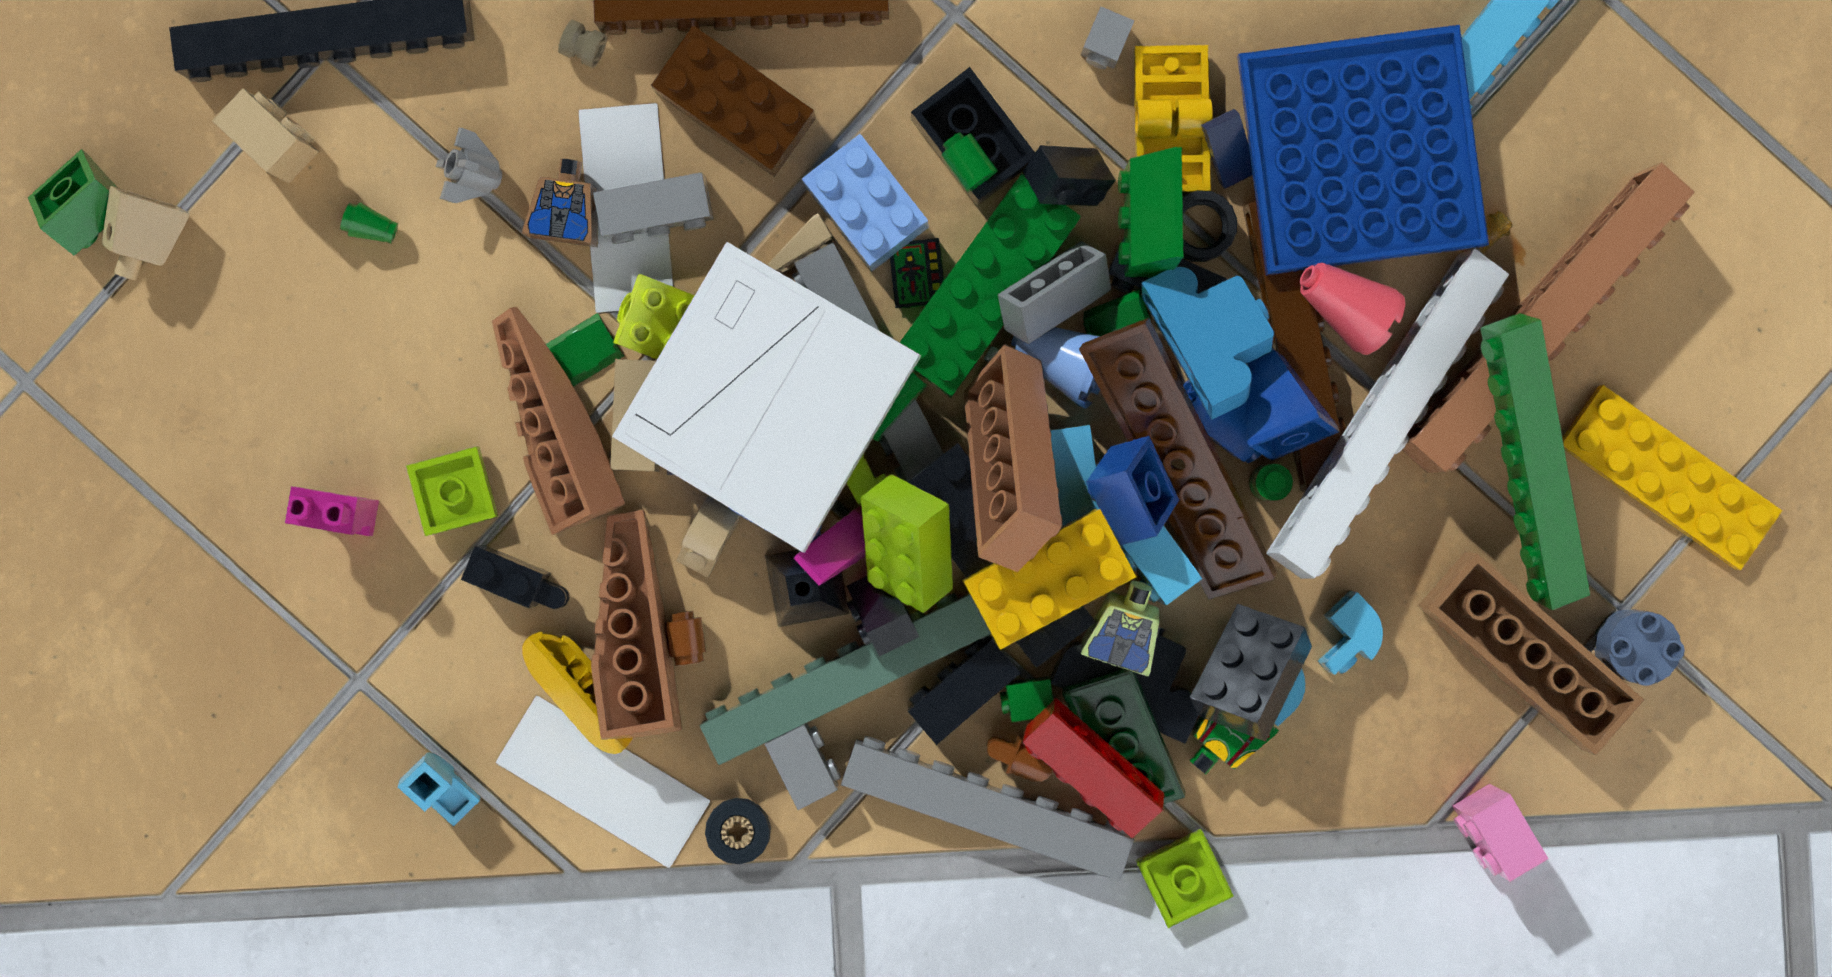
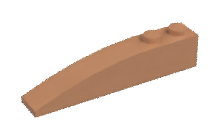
[492,307,625,535]
[591,510,683,740]

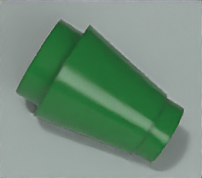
[340,202,398,244]

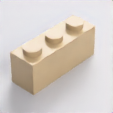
[610,359,659,472]

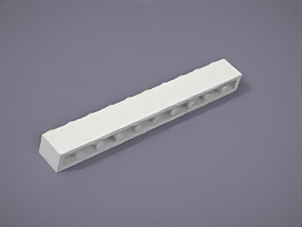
[1266,248,1509,579]

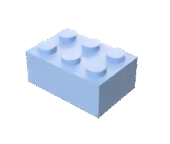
[802,134,929,272]

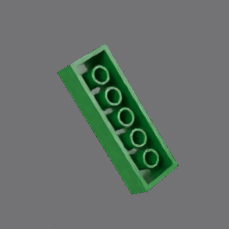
[899,173,1082,398]

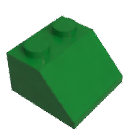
[28,149,118,256]

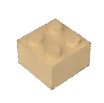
[212,88,319,183]

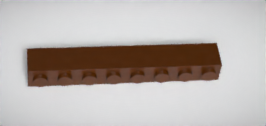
[593,0,889,35]
[1243,202,1346,492]

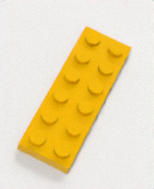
[1562,385,1783,570]

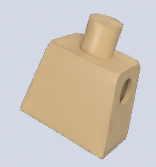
[102,186,190,280]

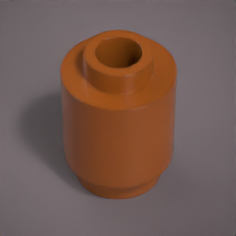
[665,611,706,666]

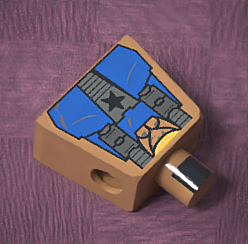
[522,159,598,248]

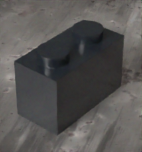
[1023,145,1116,206]
[846,576,919,657]

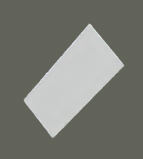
[579,103,673,313]
[496,696,710,868]

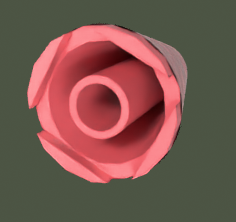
[1300,263,1406,355]

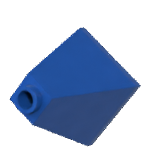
[1247,348,1340,461]
[1183,380,1262,463]

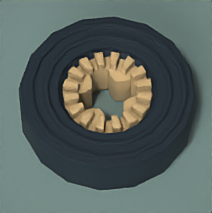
[705,798,771,865]

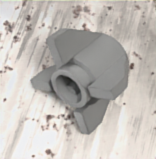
[436,128,502,203]

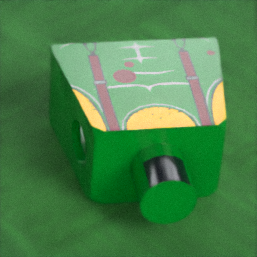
[1189,716,1279,775]

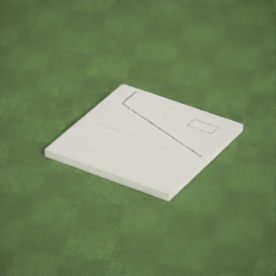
[612,242,921,552]

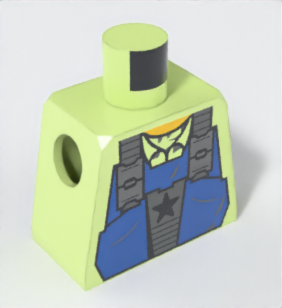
[1081,581,1160,677]

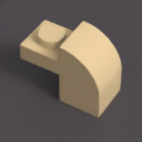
[676,495,741,578]

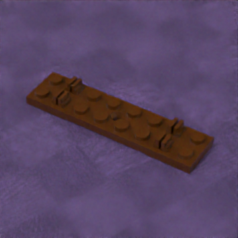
[1079,318,1277,599]

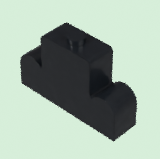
[1050,627,1198,744]

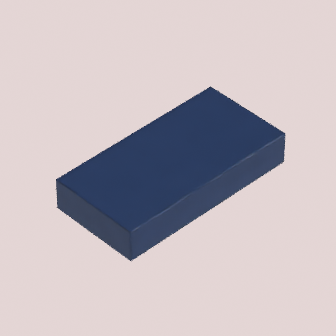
[1201,109,1253,189]

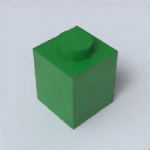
[999,676,1053,722]

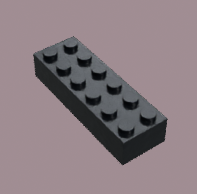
[908,443,1096,668]

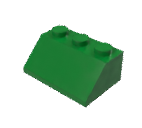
[1118,147,1183,278]

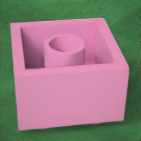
[1452,784,1549,882]

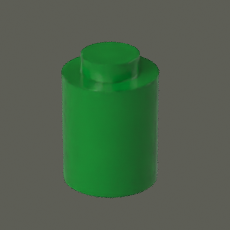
[941,132,998,193]
[1249,464,1293,501]

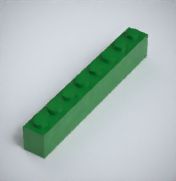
[1480,313,1590,610]

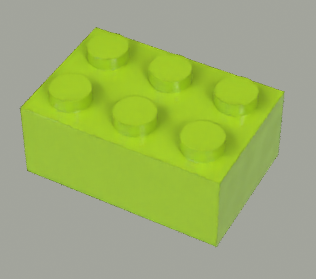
[861,474,953,613]

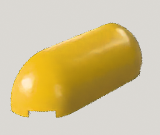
[522,632,633,754]

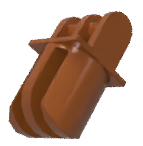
[986,735,1052,782]

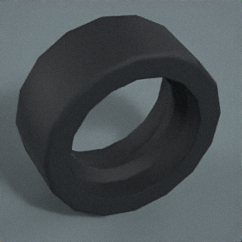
[1182,190,1237,262]

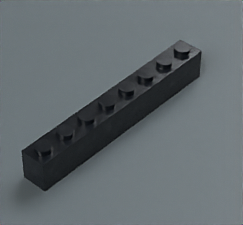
[169,0,475,82]

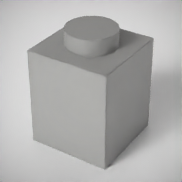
[1081,7,1134,70]

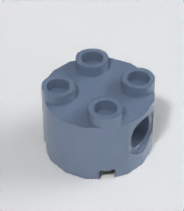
[1594,609,1685,686]

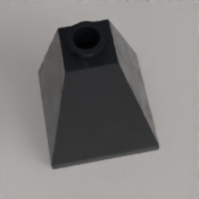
[765,550,850,627]

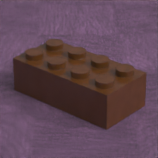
[651,25,816,177]

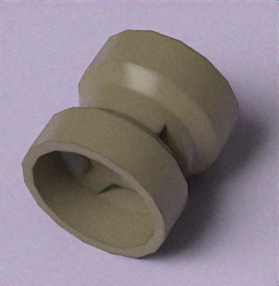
[558,20,607,68]

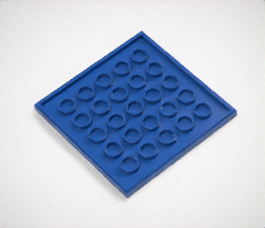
[1237,25,1489,275]

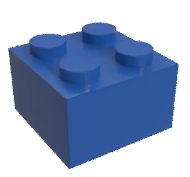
[1086,436,1179,545]

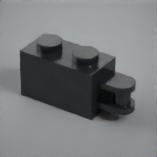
[461,545,570,609]

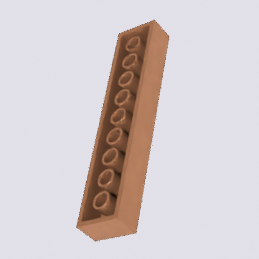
[1402,162,1695,473]

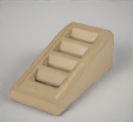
[768,213,834,274]

